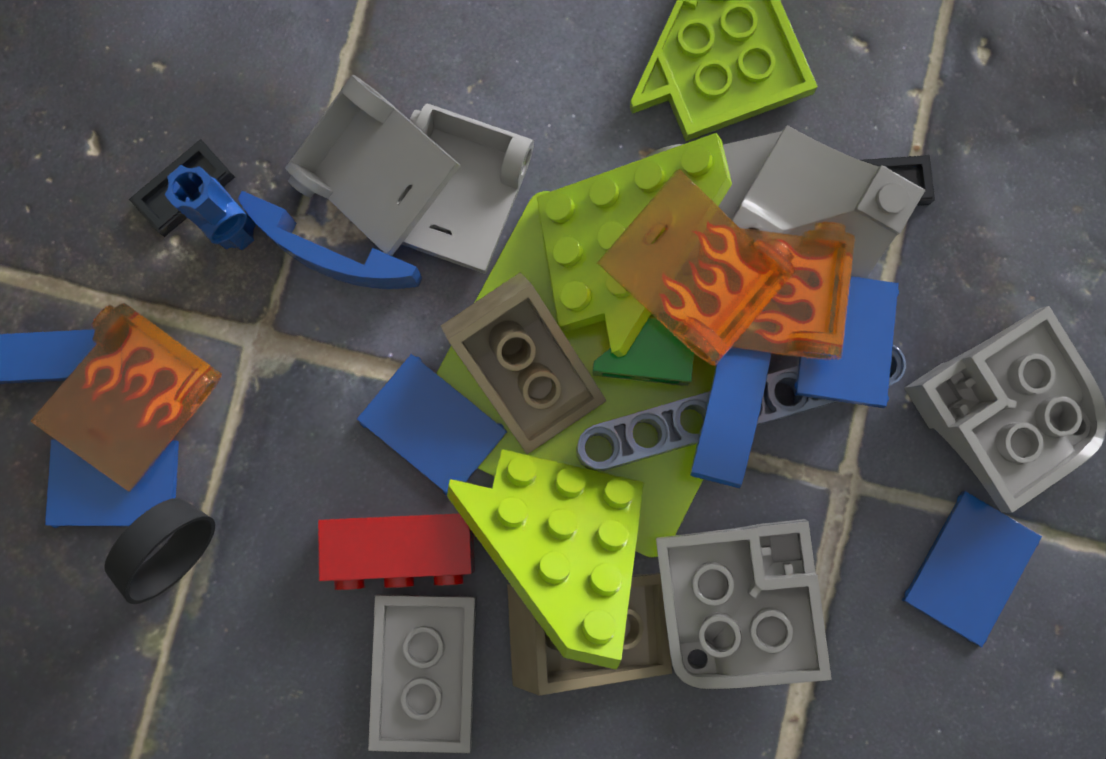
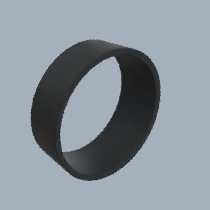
[104,498,215,604]

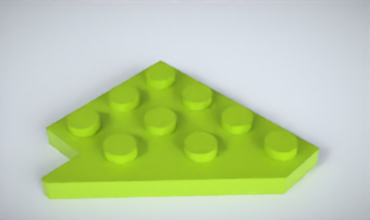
[630,0,818,142]
[537,133,732,357]
[447,449,644,670]

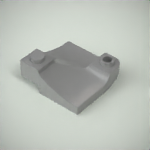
[728,125,925,305]
[904,306,1106,513]
[656,519,832,689]

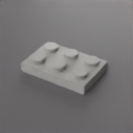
[368,594,476,753]

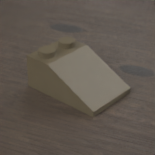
[441,272,607,454]
[507,573,672,696]

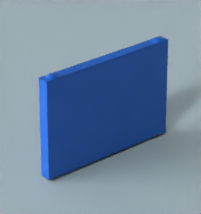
[794,272,899,408]
[357,354,507,496]
[45,438,179,528]
[902,491,1042,647]

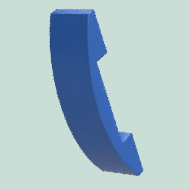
[238,191,422,289]
[690,308,776,489]

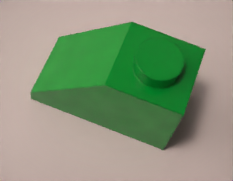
[593,312,696,386]

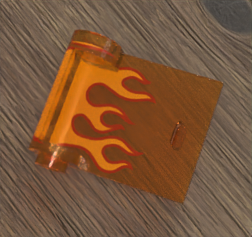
[597,169,795,366]
[686,222,855,360]
[30,303,222,492]

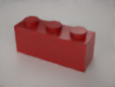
[318,513,475,590]

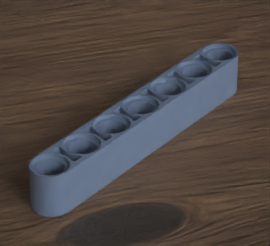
[576,344,906,472]

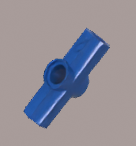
[165,165,256,250]

